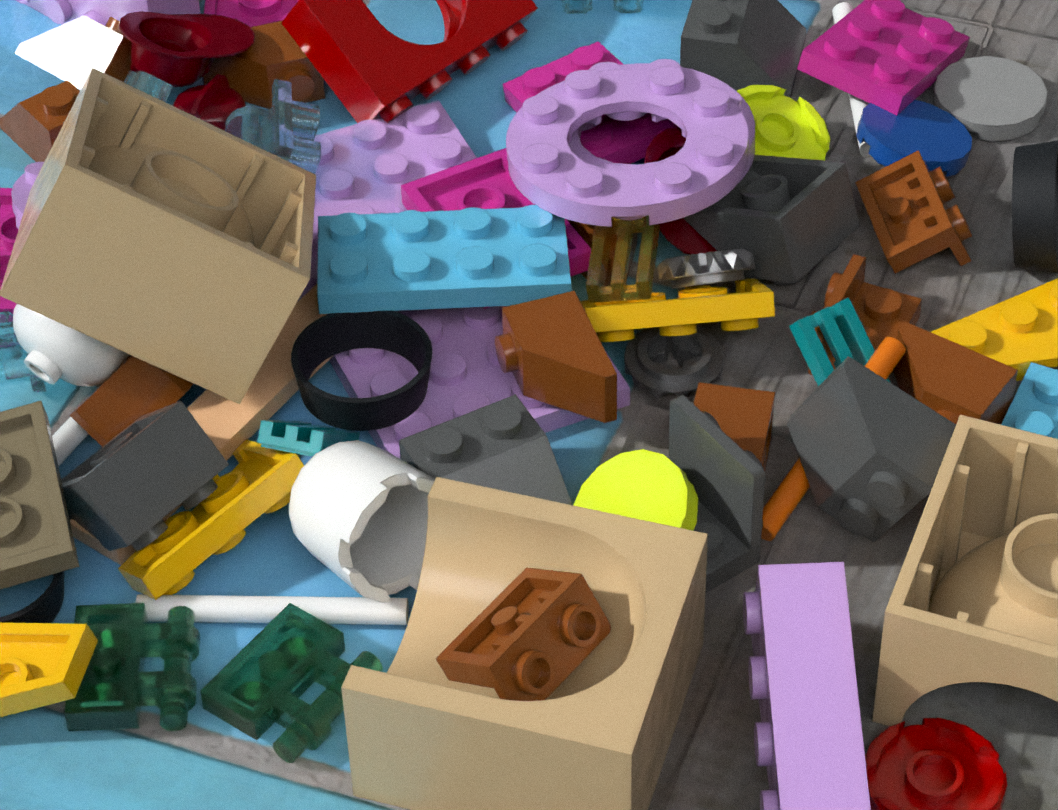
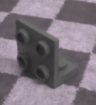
[669,395,766,593]

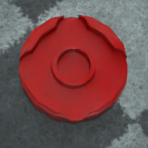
[865,718,1008,810]

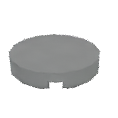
[933,56,1048,142]

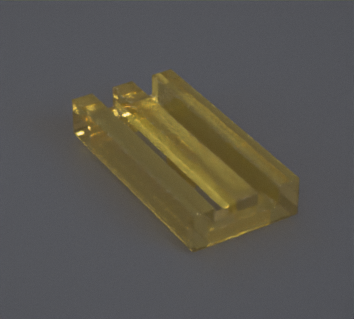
[586,215,660,303]

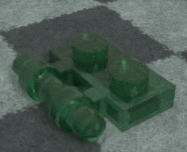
[64,603,200,731]
[200,603,383,763]

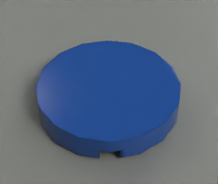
[856,100,972,177]

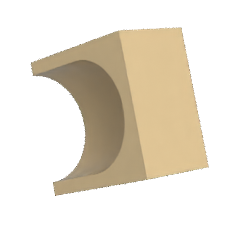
[0,67,316,404]
[872,415,1058,726]
[341,477,708,810]

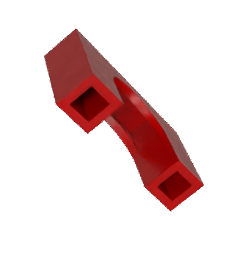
[282,0,538,123]

